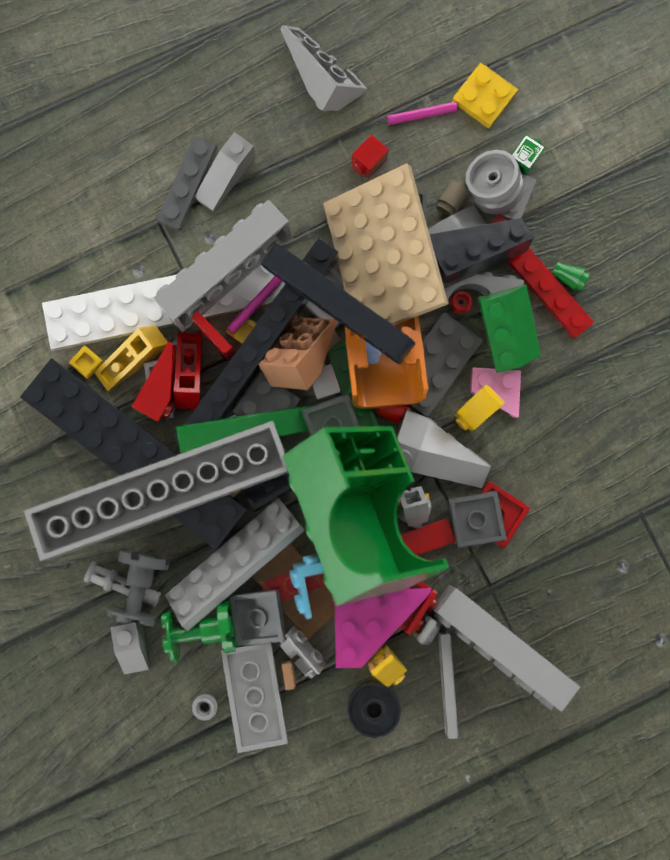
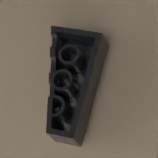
[429,218,534,289]

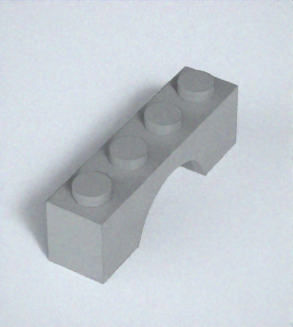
[444,272,524,301]

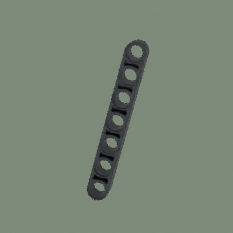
[260,243,416,365]

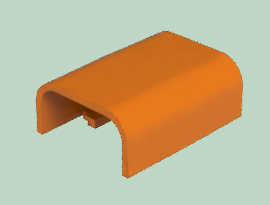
[344,316,428,409]

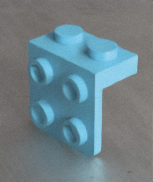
[289,554,324,619]

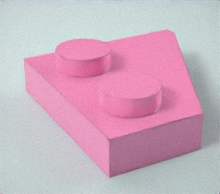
[470,367,521,418]

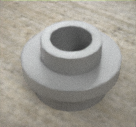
[192,694,218,720]

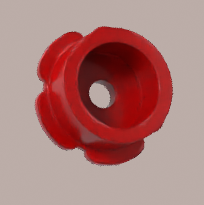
[449,291,473,314]

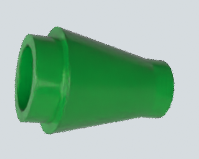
[552,262,590,291]

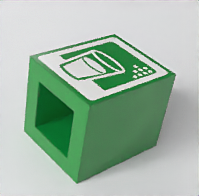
[511,134,545,175]

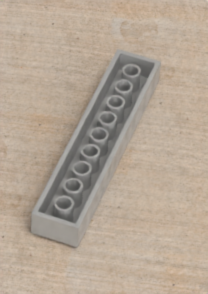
[24,421,289,561]

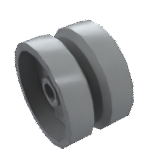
[466,150,525,215]

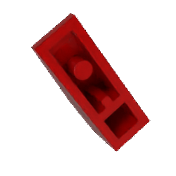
[174,333,202,409]
[132,341,176,422]

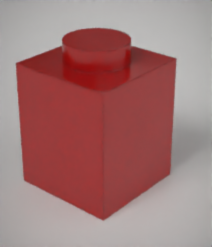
[351,134,389,179]

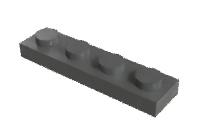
[157,135,218,231]

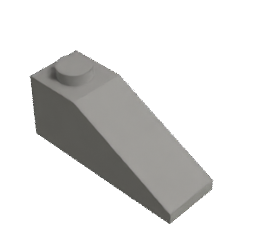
[194,132,256,212]

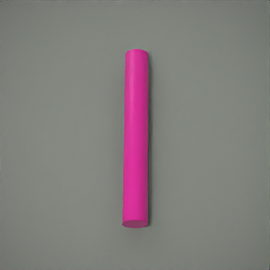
[387,102,457,125]
[227,276,282,334]

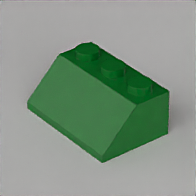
[477,284,541,373]

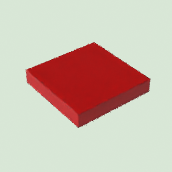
[191,311,235,361]
[480,481,530,549]

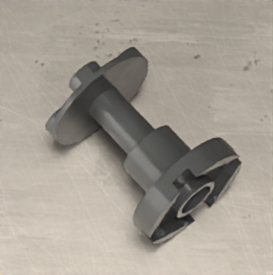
[106,550,170,626]

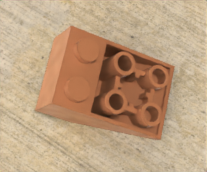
[259,317,336,390]

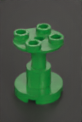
[161,601,237,663]

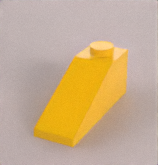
[94,325,168,391]
[454,384,505,432]
[367,644,407,687]

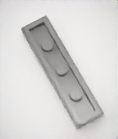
[438,631,458,739]

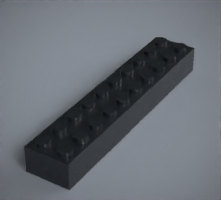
[20,358,249,550]

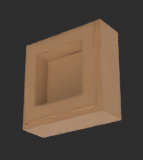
[282,659,296,690]

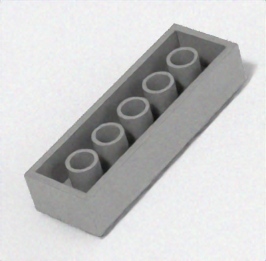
[154,200,291,332]
[433,585,580,712]

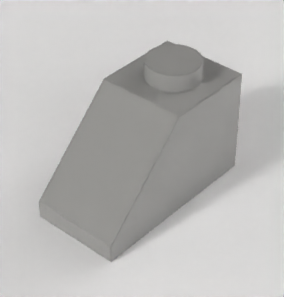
[110,620,150,674]

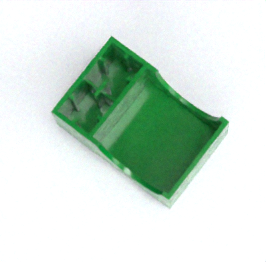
[283,426,449,606]

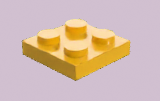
[452,62,518,129]

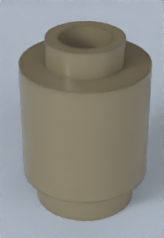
[437,180,470,217]

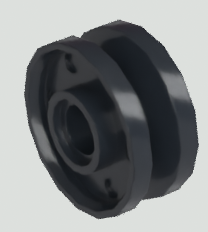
[347,680,401,738]

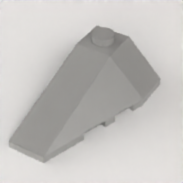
[280,25,367,111]
[397,410,491,488]

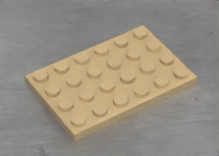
[323,163,448,325]

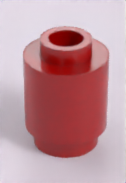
[373,405,411,424]

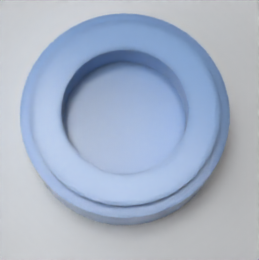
[366,342,382,364]

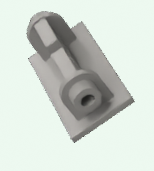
[280,626,327,679]

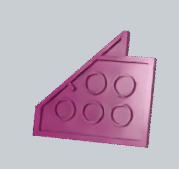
[335,587,431,668]

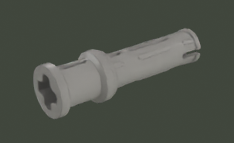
[84,561,161,608]

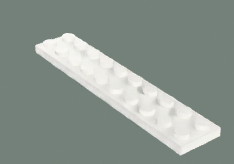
[42,265,285,351]

